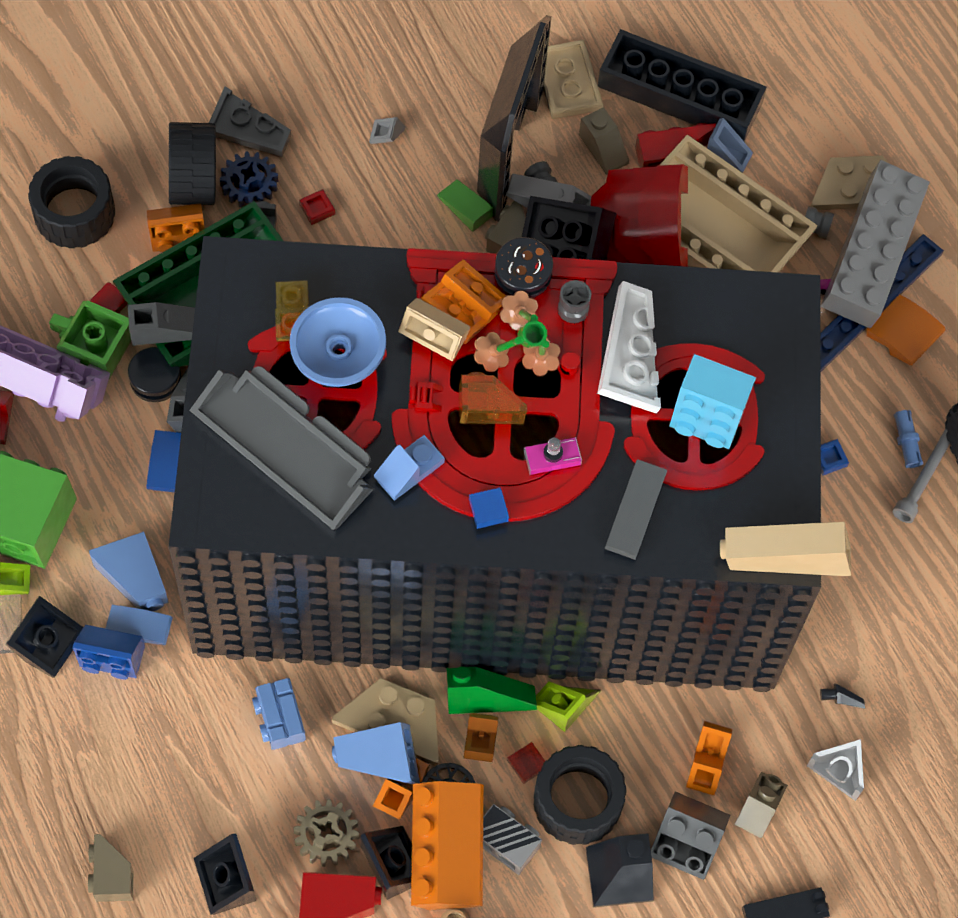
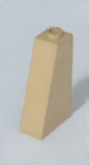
[720,522,851,576]

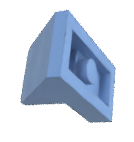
[374,435,445,501]

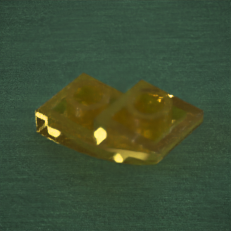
[275,281,309,341]

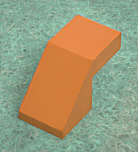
[686,721,733,796]
[373,757,430,820]

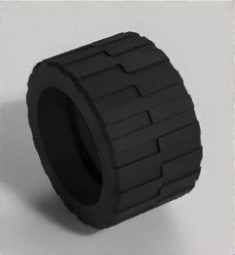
[169,122,216,205]
[28,156,115,249]
[533,745,627,845]

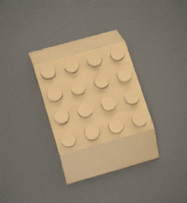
[660,135,818,272]

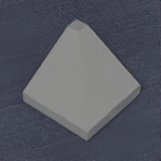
[369,117,405,144]

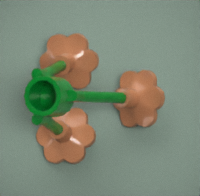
[474,291,560,376]

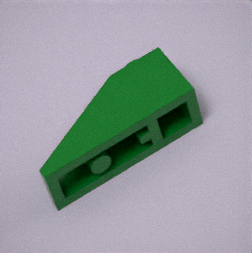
[446,667,537,714]

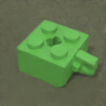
[49,301,131,379]

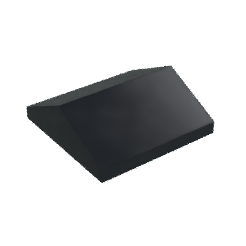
[6,596,83,678]

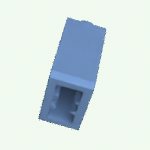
[89,532,169,611]
[332,722,420,784]

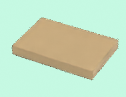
[544,40,604,119]

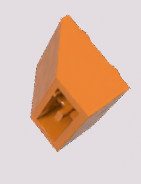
[147,204,205,252]

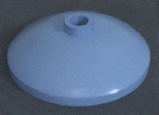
[290,298,386,387]

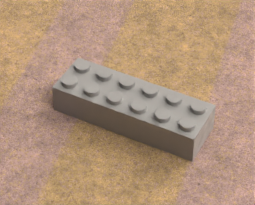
[820,160,930,328]

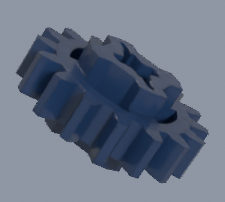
[220,151,279,208]

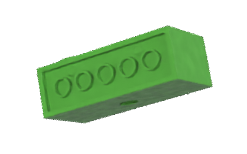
[0,451,77,569]

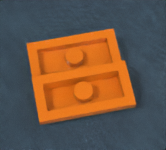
[421,260,506,344]
[866,295,946,366]

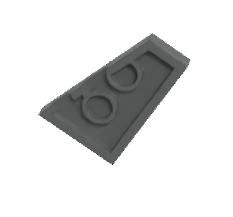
[209,86,291,157]

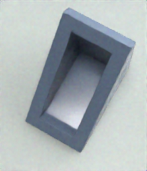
[707,118,753,173]

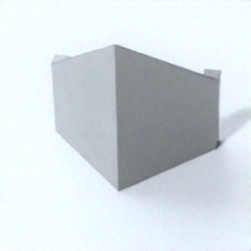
[807,739,864,801]

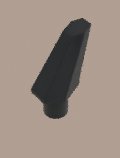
[820,683,865,709]

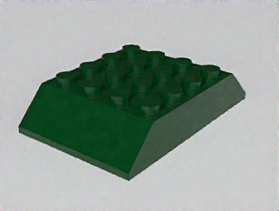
[113,201,283,367]

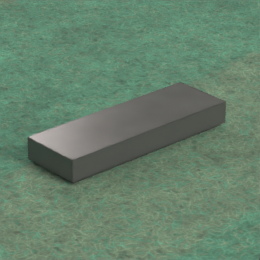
[605,459,667,560]

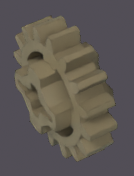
[293,799,359,867]

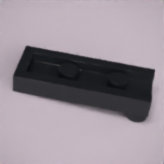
[742,887,830,918]

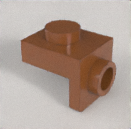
[463,713,499,763]

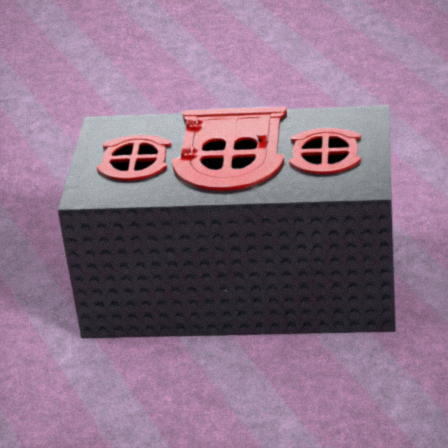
[169,236,821,692]

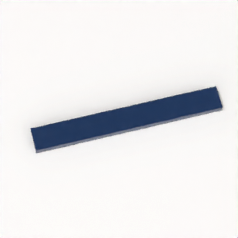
[820,234,944,372]

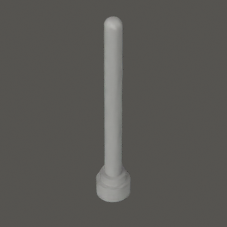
[892,429,950,523]

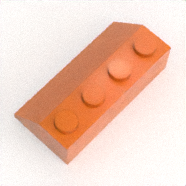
[411,781,484,910]

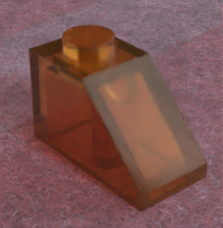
[459,372,527,424]

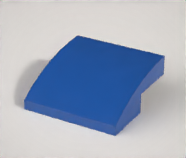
[146,430,181,493]

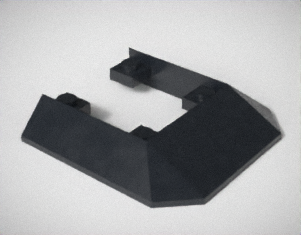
[477,15,552,222]

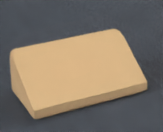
[398,298,470,361]

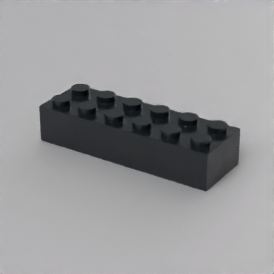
[598,29,767,142]

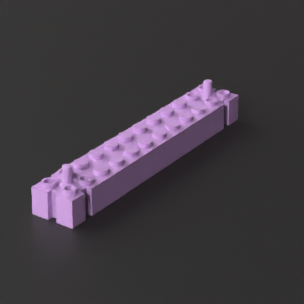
[0,325,110,422]

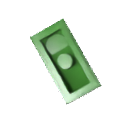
[437,180,493,232]

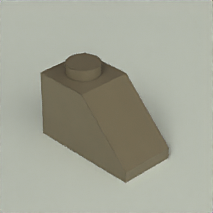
[579,107,629,175]

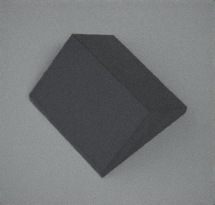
[361,826,412,900]
[193,834,256,915]

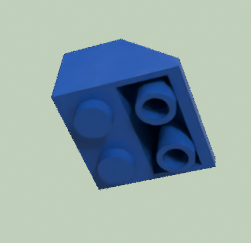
[73,624,145,680]

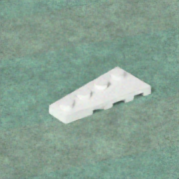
[597,281,661,413]

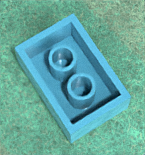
[669,354,756,449]

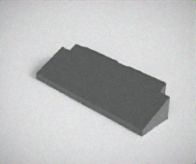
[189,366,374,530]

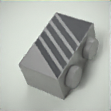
[483,804,542,875]

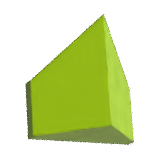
[536,681,602,732]

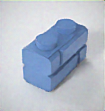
[252,678,306,750]

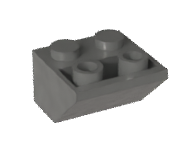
[651,791,730,880]

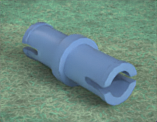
[893,410,923,468]

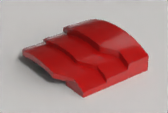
[591,164,688,267]

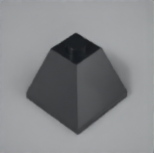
[586,833,654,908]

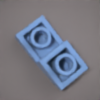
[105,605,173,645]

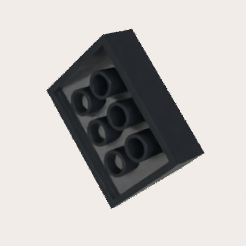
[522,196,617,261]

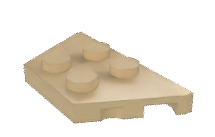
[811,155,888,210]
[332,678,439,766]

